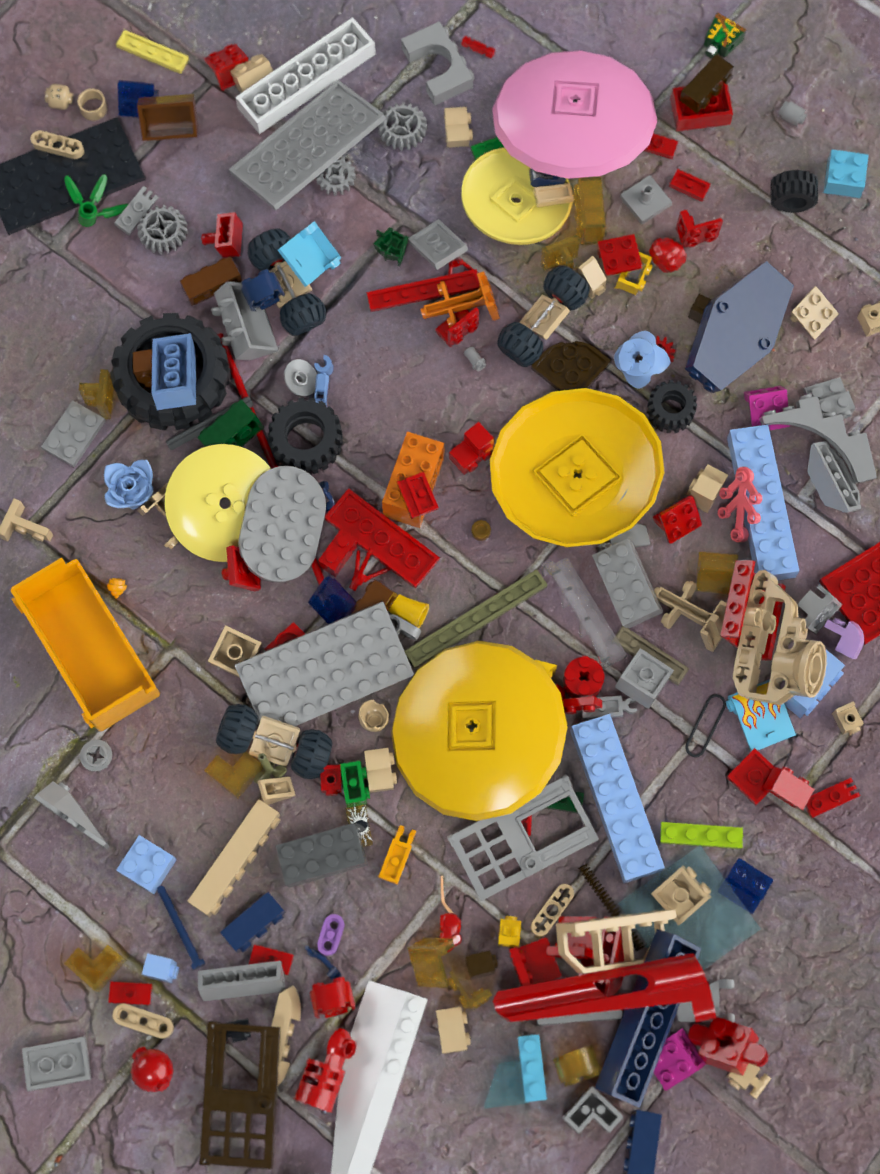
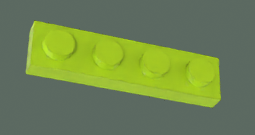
[660,822,743,849]

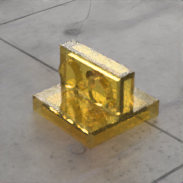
[541,235,580,271]
[79,369,114,420]
[696,552,738,594]

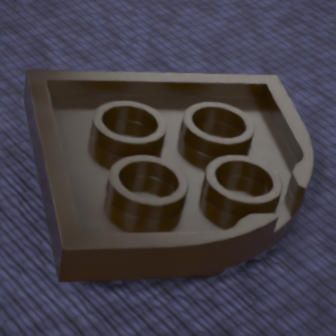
[531,341,611,391]

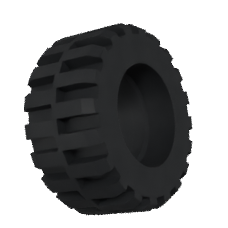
[268,397,343,474]

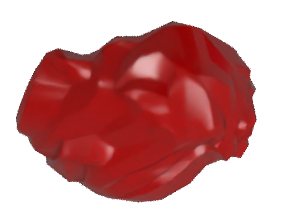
[649,238,686,273]

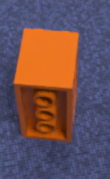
[382,432,444,528]

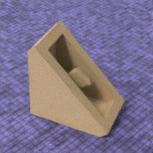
[257,777,296,805]

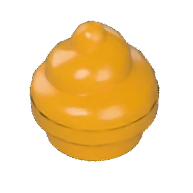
[107,578,127,599]

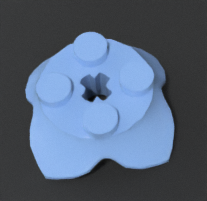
[614,331,671,389]
[104,460,153,509]

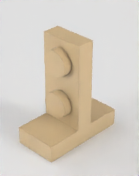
[0,499,53,542]

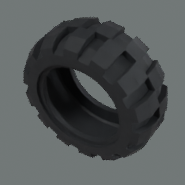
[110,313,230,430]

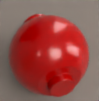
[131,1047,173,1092]

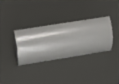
[198,961,285,1001]

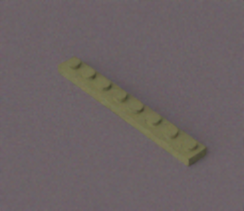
[404,569,548,669]

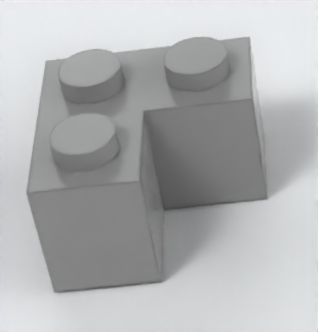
[562,1086,624,1134]

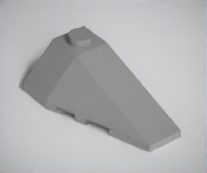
[34,782,109,849]

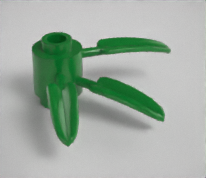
[65,174,129,227]

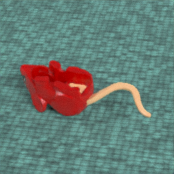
[440,875,462,954]

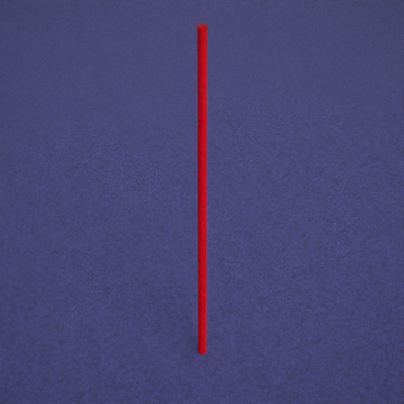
[217,333,334,605]

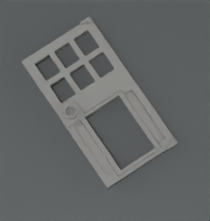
[447,775,599,901]

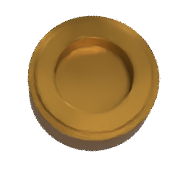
[471,520,491,541]

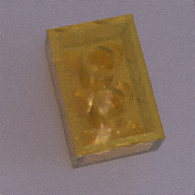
[573,176,606,245]

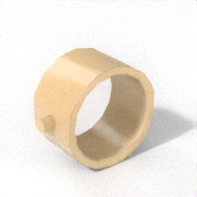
[78,89,107,121]

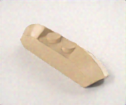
[272,986,301,1086]

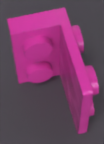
[743,386,790,431]
[654,1028,706,1090]

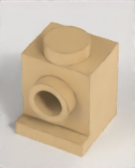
[832,701,864,735]

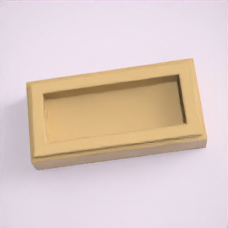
[533,183,574,207]

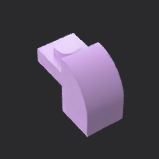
[824,618,864,659]

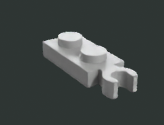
[582,696,637,720]

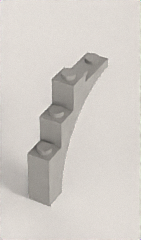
[760,394,877,484]

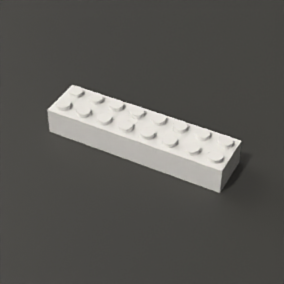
[235,17,375,134]

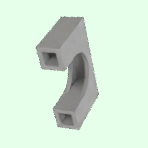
[401,21,475,106]

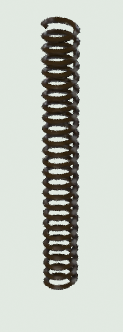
[578,863,646,951]

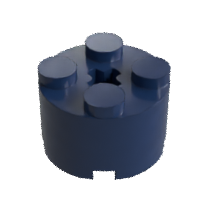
[241,269,285,312]

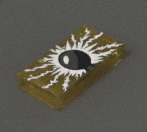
[346,805,373,847]

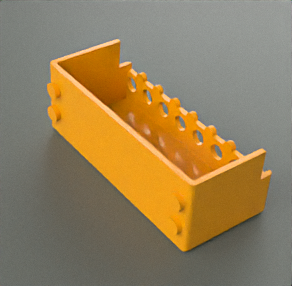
[11,558,160,732]

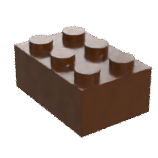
[137,94,199,141]

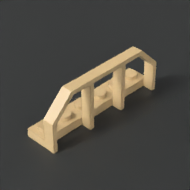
[556,910,676,973]

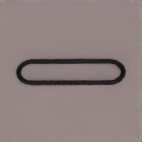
[685,694,726,757]

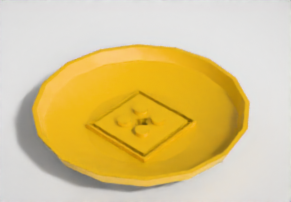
[490,388,665,547]
[391,641,567,821]

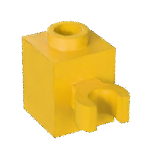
[498,916,521,948]

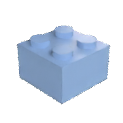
[117,835,177,894]

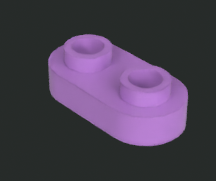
[317,914,345,956]

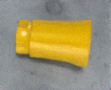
[388,594,429,628]

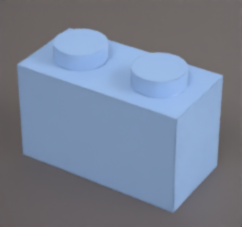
[142,953,179,983]

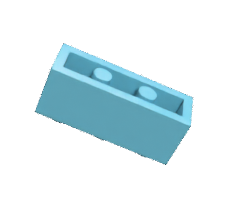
[517,1035,547,1103]

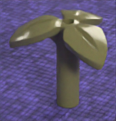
[254,753,287,783]

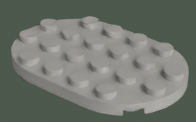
[238,466,326,583]

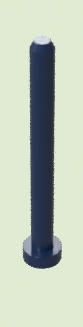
[157,885,206,971]

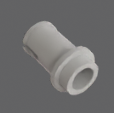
[464,347,486,371]

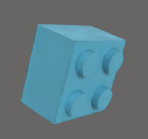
[823,149,868,198]

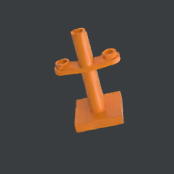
[420,271,500,328]

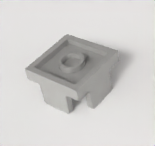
[798,584,842,634]

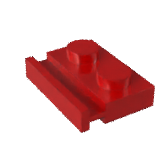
[396,471,439,520]

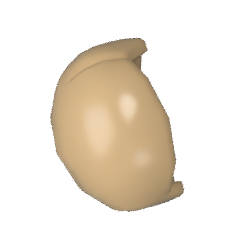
[358,700,389,732]

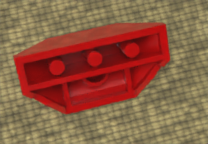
[578,916,624,997]

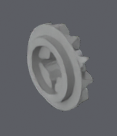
[80,740,113,772]

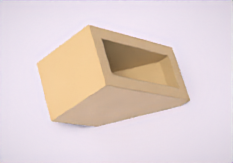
[578,256,607,299]

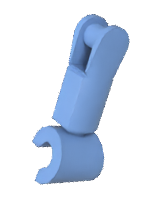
[314,355,334,406]

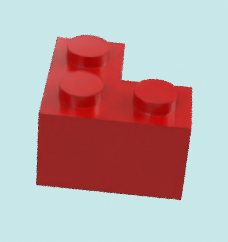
[449,422,494,475]

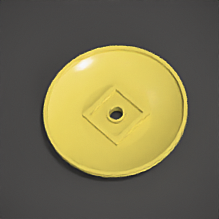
[461,147,572,245]
[164,444,271,562]

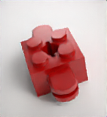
[688,1016,769,1076]

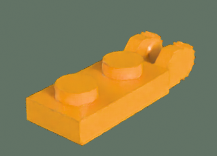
[378,825,416,885]

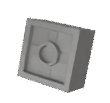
[615,648,674,709]

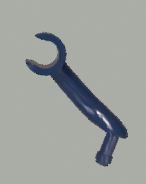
[305,945,341,980]

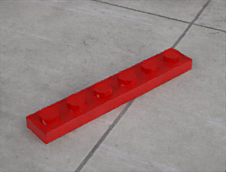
[366,269,480,312]

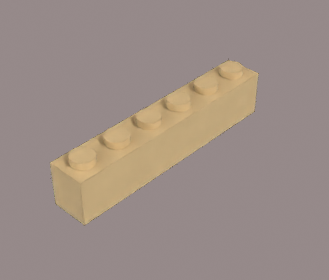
[187,799,281,917]

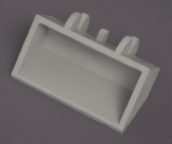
[211,281,279,360]

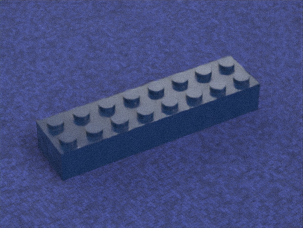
[595,929,701,1108]

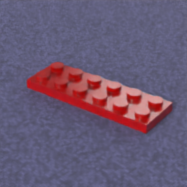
[324,489,440,589]

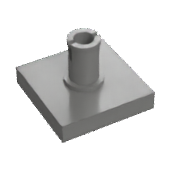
[620,175,672,225]

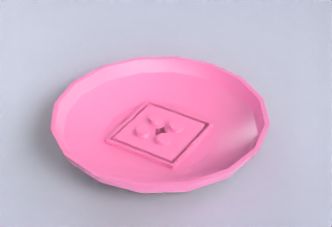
[492,51,657,179]

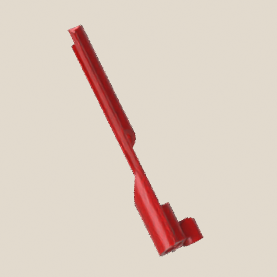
[493,953,717,1022]

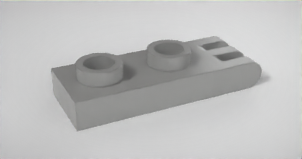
[114,186,159,236]

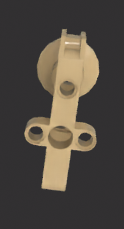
[733,570,827,705]

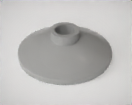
[284,359,317,397]

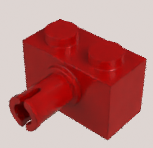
[201,212,243,258]

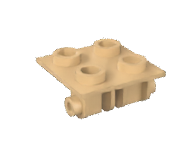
[790,286,839,340]

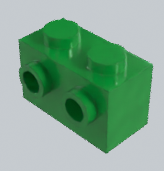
[340,761,370,808]

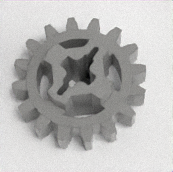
[316,157,356,196]

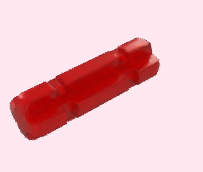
[461,36,496,59]

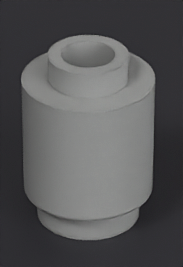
[778,101,807,126]

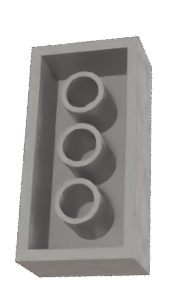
[592,538,664,629]

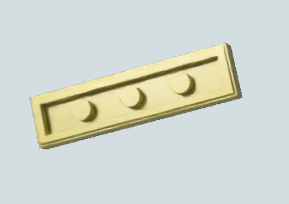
[116,30,189,74]

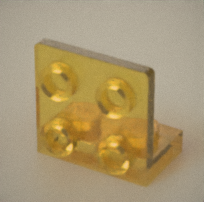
[407,938,454,988]
[447,971,493,1012]

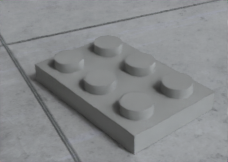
[408,219,468,270]
[41,400,106,468]
[22,1037,92,1091]

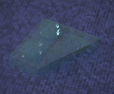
[484,1061,525,1109]

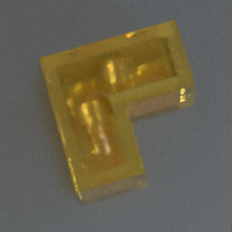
[204,752,263,799]
[64,944,127,992]

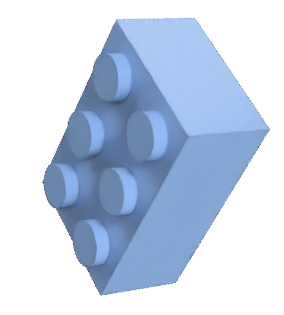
[784,650,845,718]

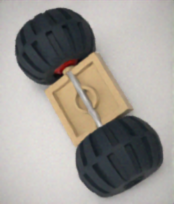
[247,229,326,336]
[497,265,590,367]
[216,704,333,779]

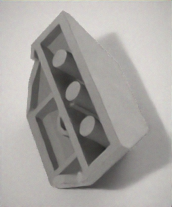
[807,441,861,513]

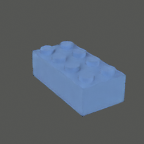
[152,333,196,410]

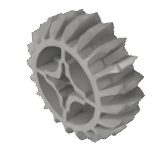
[378,102,427,151]
[137,205,188,255]

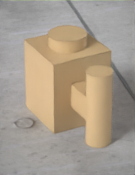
[726,1064,771,1099]

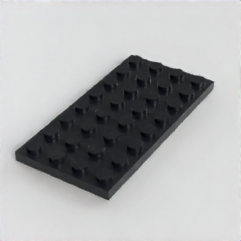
[0,117,146,235]

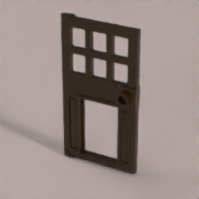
[199,1021,281,1169]

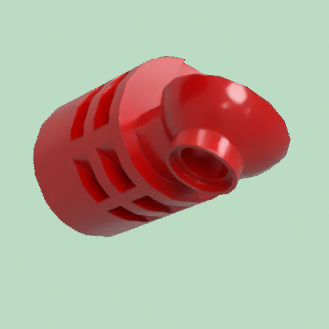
[294,1028,356,1113]

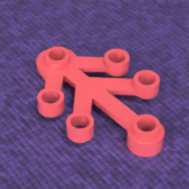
[718,467,762,543]

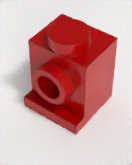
[320,765,342,796]

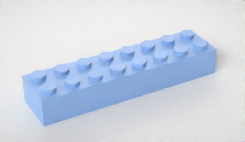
[727,424,799,580]
[570,714,665,883]

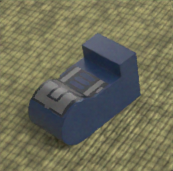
[529,168,566,187]

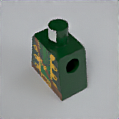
[704,13,746,59]

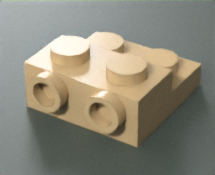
[651,866,711,925]

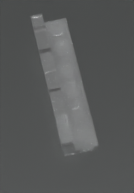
[542,557,627,669]

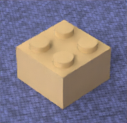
[208,625,262,678]

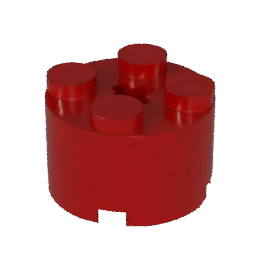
[563,656,605,698]
[309,977,356,1019]

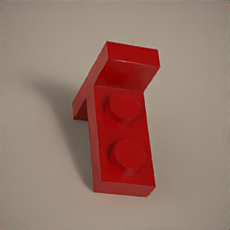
[555,684,602,714]

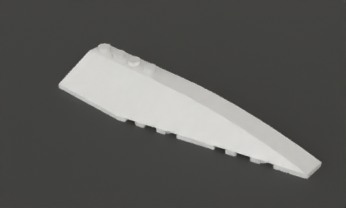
[331,981,428,1174]

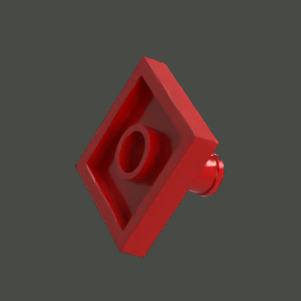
[221,545,261,592]

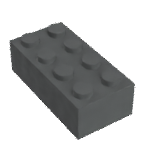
[276,823,368,888]

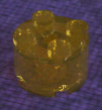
[552,1045,601,1087]

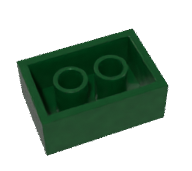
[197,399,265,447]

